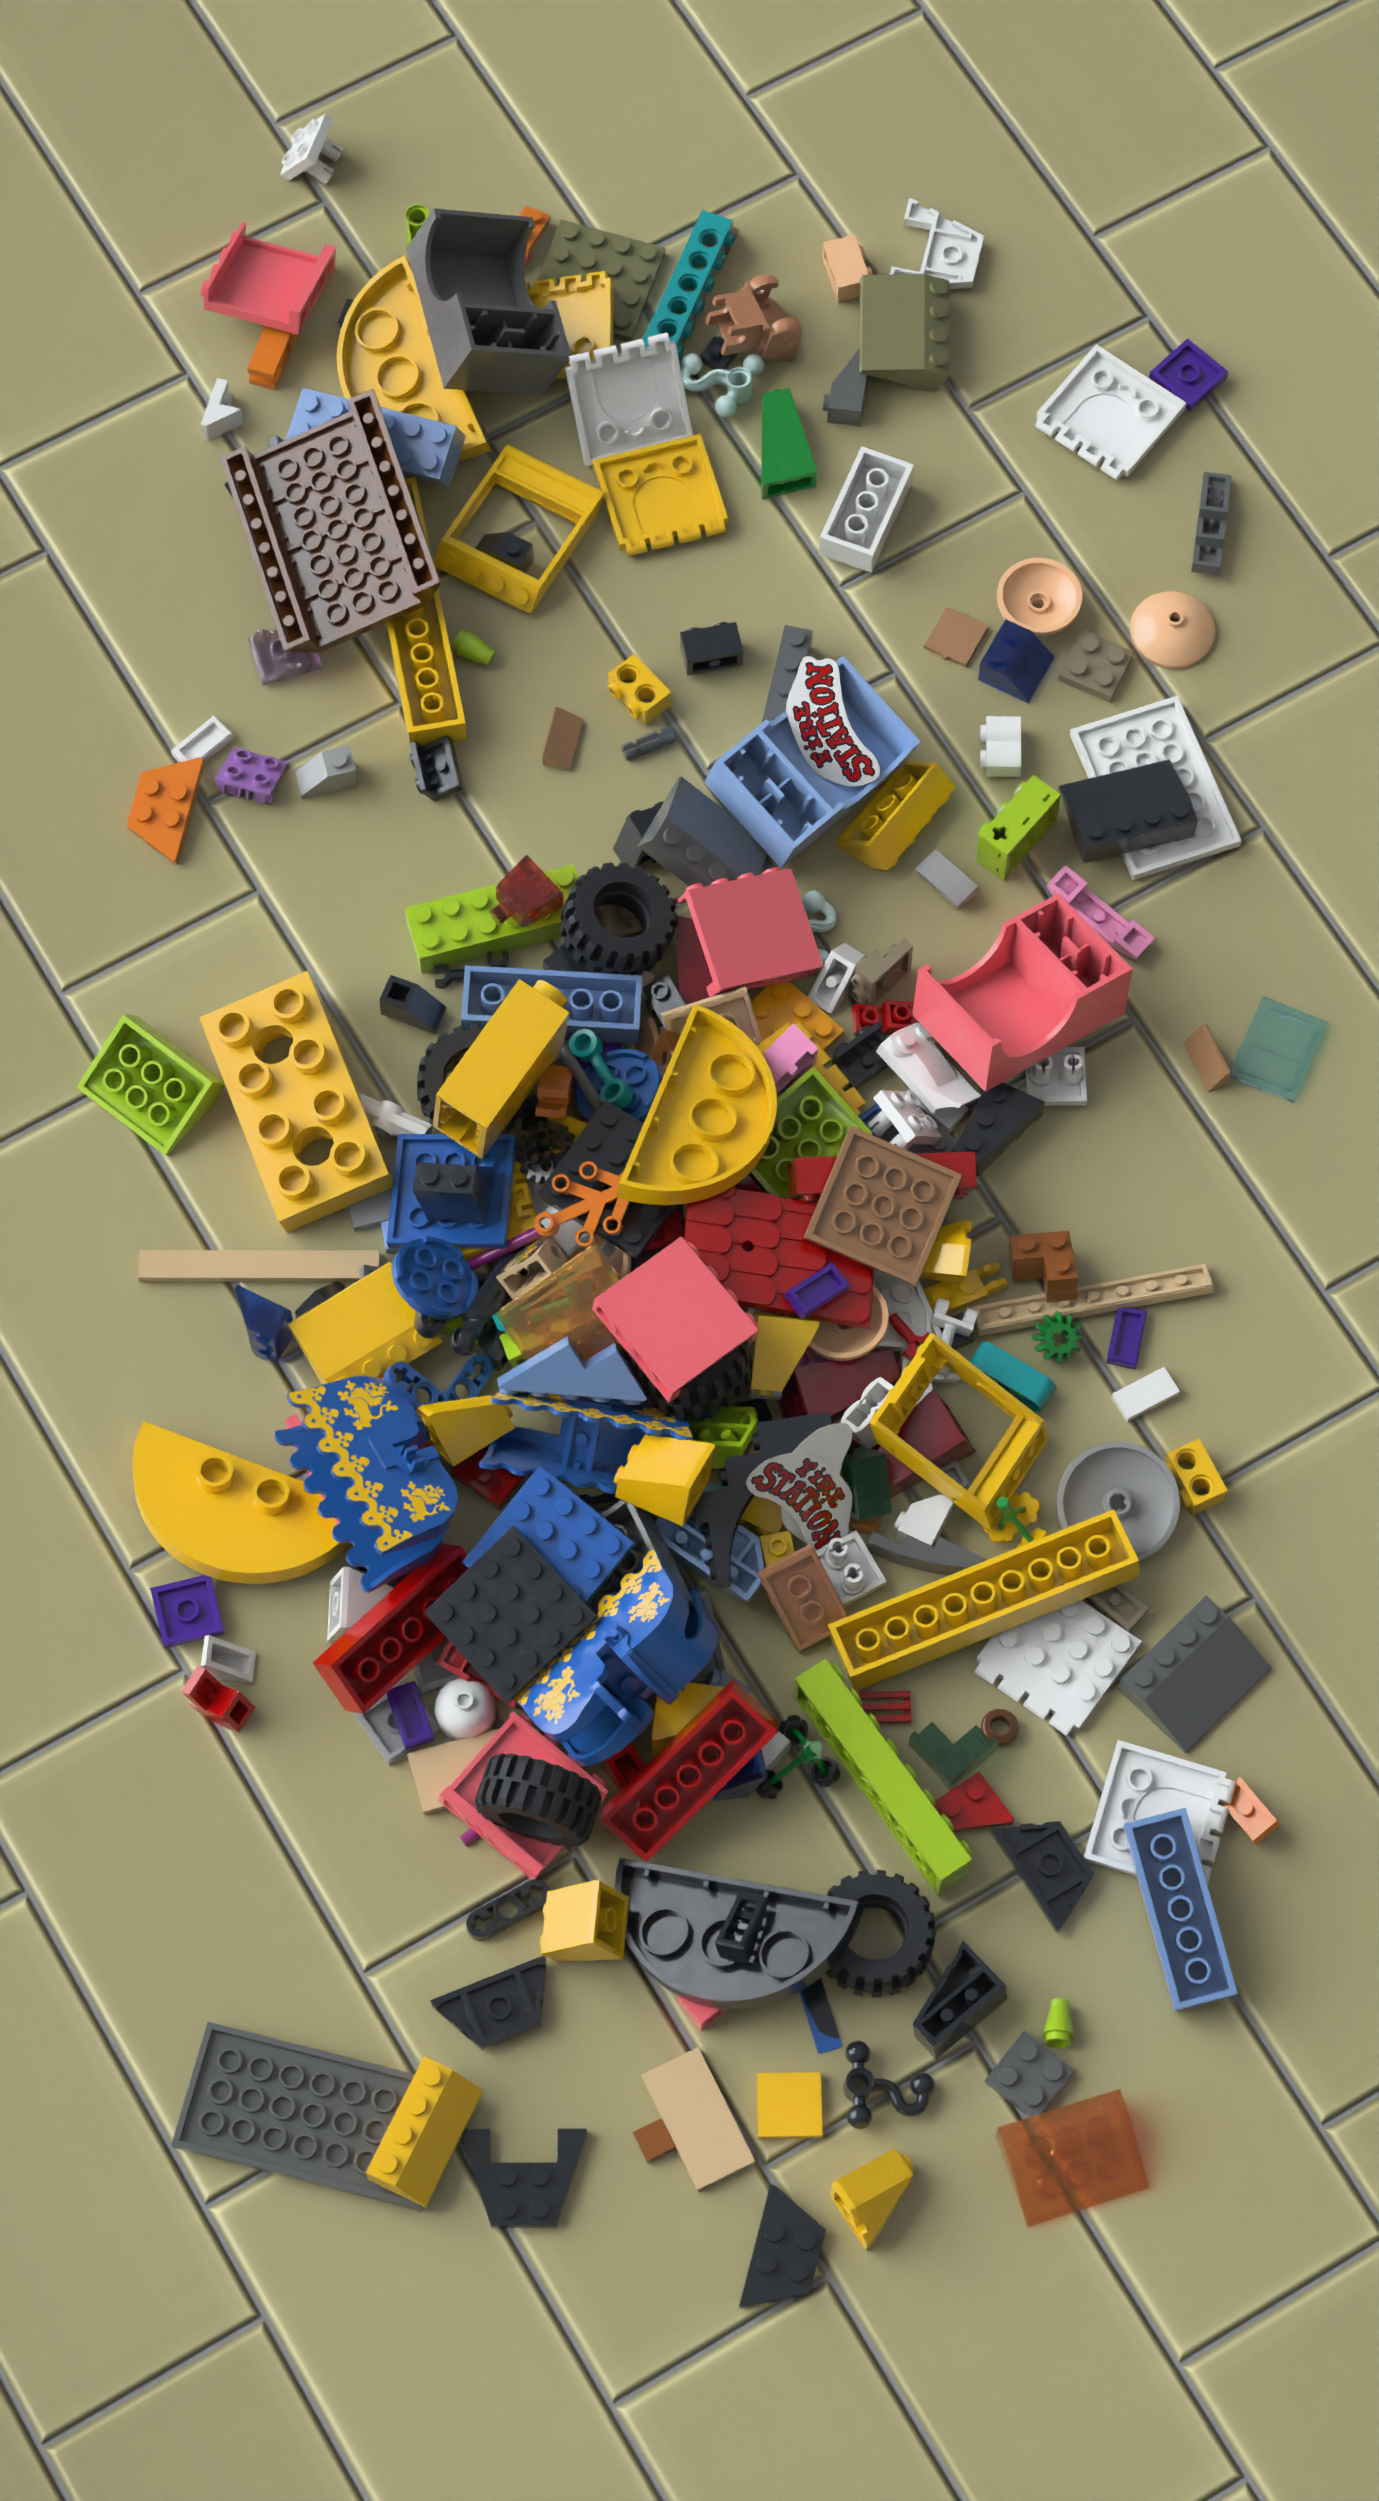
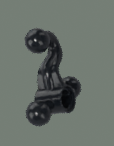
[843,2040,935,2130]

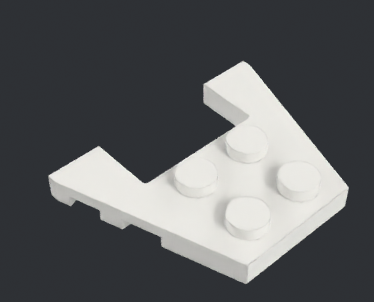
[890,198,984,289]

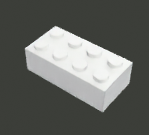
[819,446,914,573]

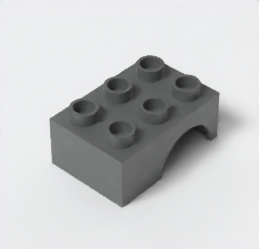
[406,208,571,396]

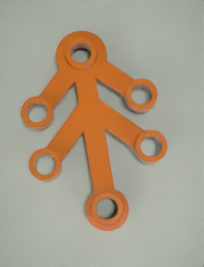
[534,1161,630,1248]

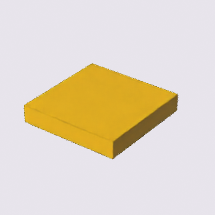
[757,2072,822,2139]

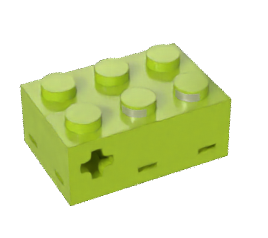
[976,775,1061,881]

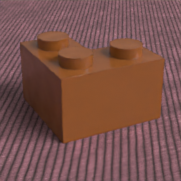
[1009,1231,1078,1303]

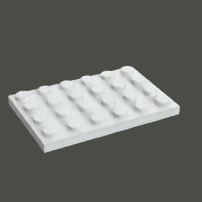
[1070,696,1242,880]

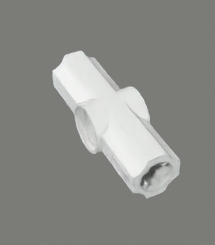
[360,1093,433,1139]

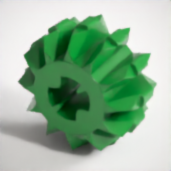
[1032,1311,1084,1363]

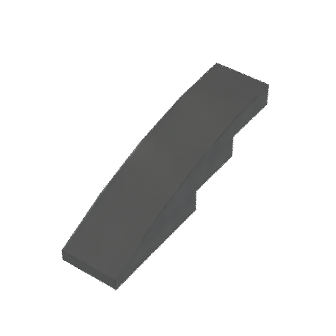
[1191,471,1232,576]
[867,1531,988,1575]

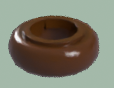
[981,1709,1019,1746]

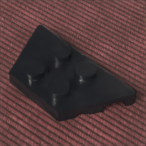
[991,1821,1094,1933]
[430,1955,547,2051]
[739,2184,826,2309]

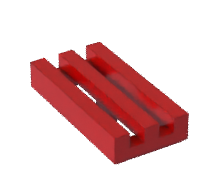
[857,1691,912,1724]

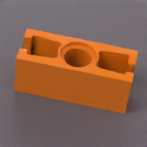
[247,326,298,390]
[535,1065,573,1119]

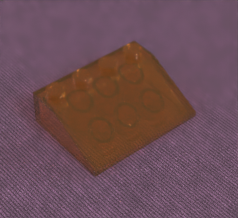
[495,1243,622,1362]
[995,2089,1149,2227]

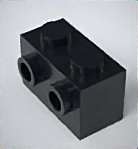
[680,622,743,676]

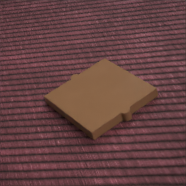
[924,607,988,668]

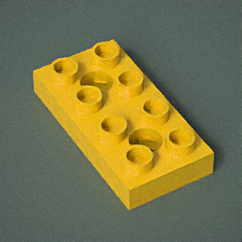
[199,971,393,1233]

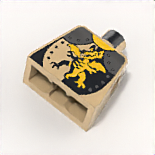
[496,1237,567,1301]

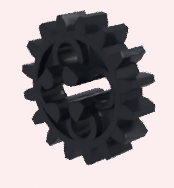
[516,1120,576,1185]

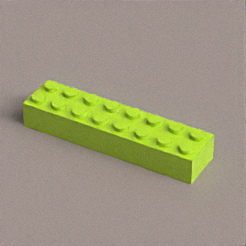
[793,1658,973,1896]

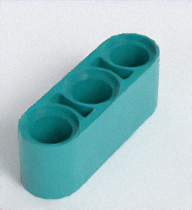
[969,1341,1057,1413]

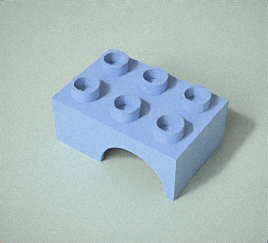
[704,656,921,869]

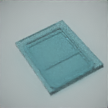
[1230,996,1329,1103]

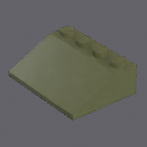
[859,274,950,392]

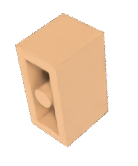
[822,235,873,303]

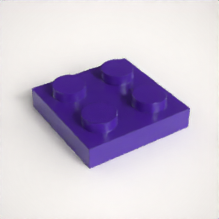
[1149,338,1228,411]
[150,1575,225,1649]

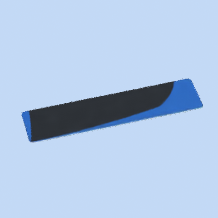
[799,1977,842,2054]

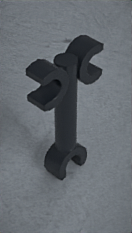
[434,950,509,989]

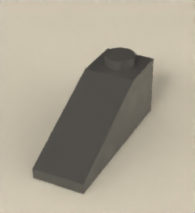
[823,348,868,426]

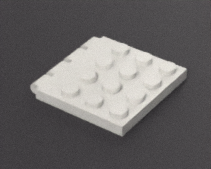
[565,333,693,466]
[1035,344,1187,480]
[974,1600,1142,1736]
[1084,1740,1236,1886]

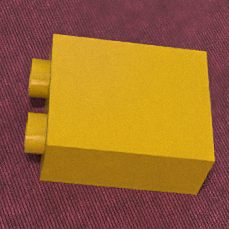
[433,979,570,1159]

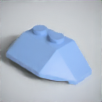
[655,1516,764,1603]

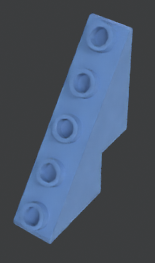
[497,1337,647,1405]

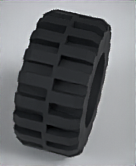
[560,862,677,976]
[417,1024,529,1134]
[632,1340,752,1419]
[474,1753,602,1847]
[826,1869,936,1998]

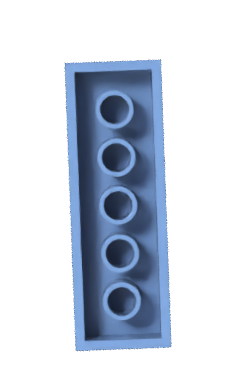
[286,388,466,489]
[461,965,642,1044]
[1123,1808,1238,2013]

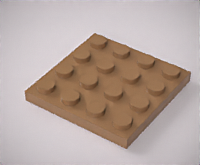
[803,1126,962,1287]

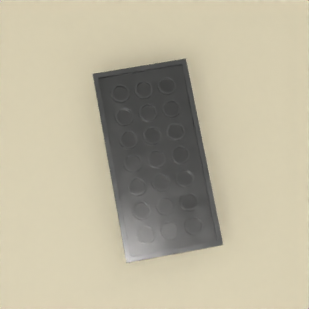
[171,2022,422,2211]

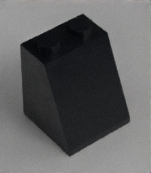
[413,1163,495,1224]

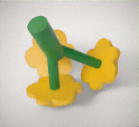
[983,1492,1048,1548]

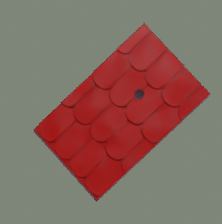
[684,1186,874,1330]

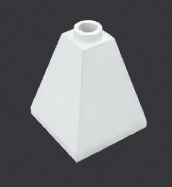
[327,1567,394,1642]

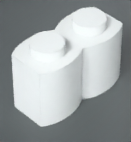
[980,716,1021,777]
[841,1377,894,1450]

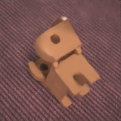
[706,274,802,361]

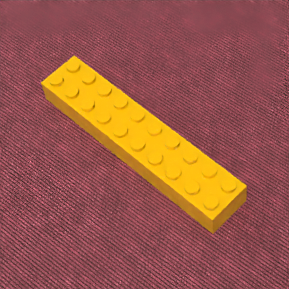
[386,477,467,749]
[828,1509,1140,1691]

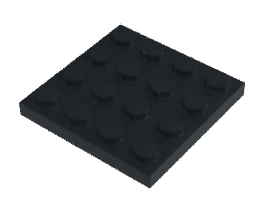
[537,1100,677,1260]
[424,1525,599,1704]

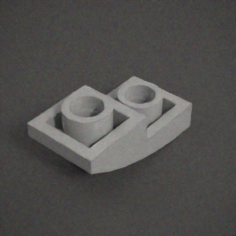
[915,850,980,909]

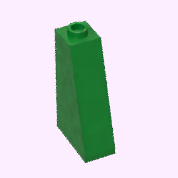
[761,388,817,500]

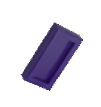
[784,1263,850,1319]
[1106,1307,1147,1370]
[386,1681,435,1750]

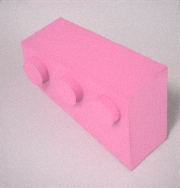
[762,1023,818,1097]

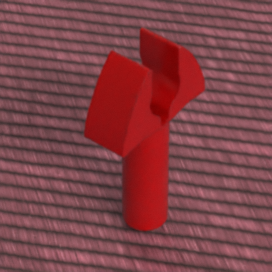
[889,1313,930,1361]

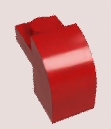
[181,1666,255,1733]

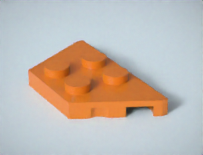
[127,757,205,864]

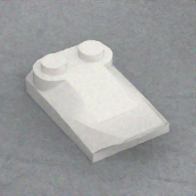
[876,1022,981,1114]

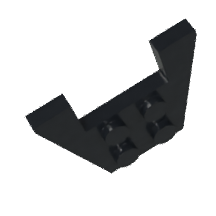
[461,2129,587,2228]

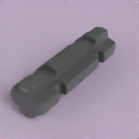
[621,726,676,761]

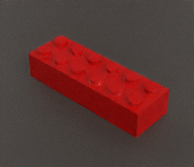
[787,1152,977,1202]
[312,1544,469,1714]
[600,1679,779,1862]

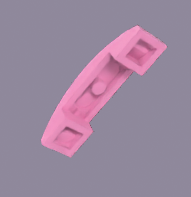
[1046,865,1155,960]

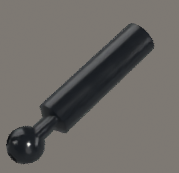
[449,1246,527,1356]

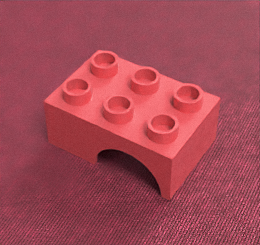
[912,894,1133,1092]

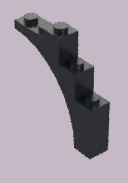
[689,1412,832,1588]

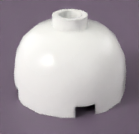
[434,1678,496,1740]

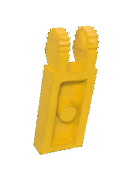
[923,1262,1009,1315]

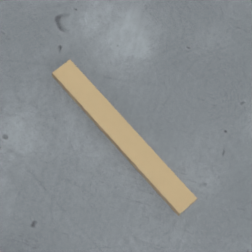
[138,1250,380,1282]
[972,1263,1214,1336]

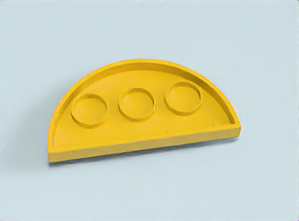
[337,255,491,460]
[616,1004,777,1205]
[133,1421,350,1584]

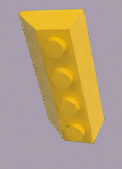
[835,761,956,870]
[366,2056,483,2208]

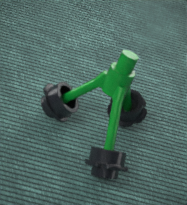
[754,1715,841,1800]

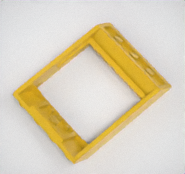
[434,444,606,614]
[870,1333,1050,1529]

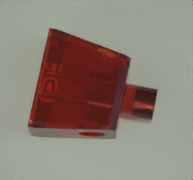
[490,855,563,927]

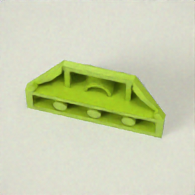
[661,1406,758,1469]

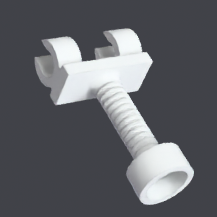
[930,1298,978,1381]

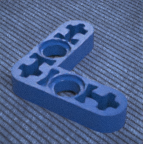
[384,1355,493,1411]

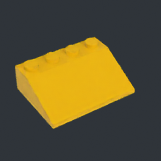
[287,1262,442,1385]

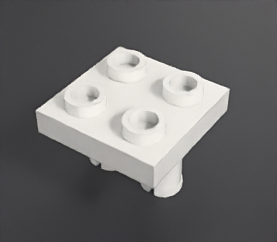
[280,114,343,184]
[1025,1047,1087,1106]
[868,1090,942,1150]
[816,1530,887,1607]

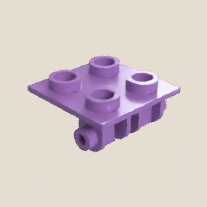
[214,747,288,805]

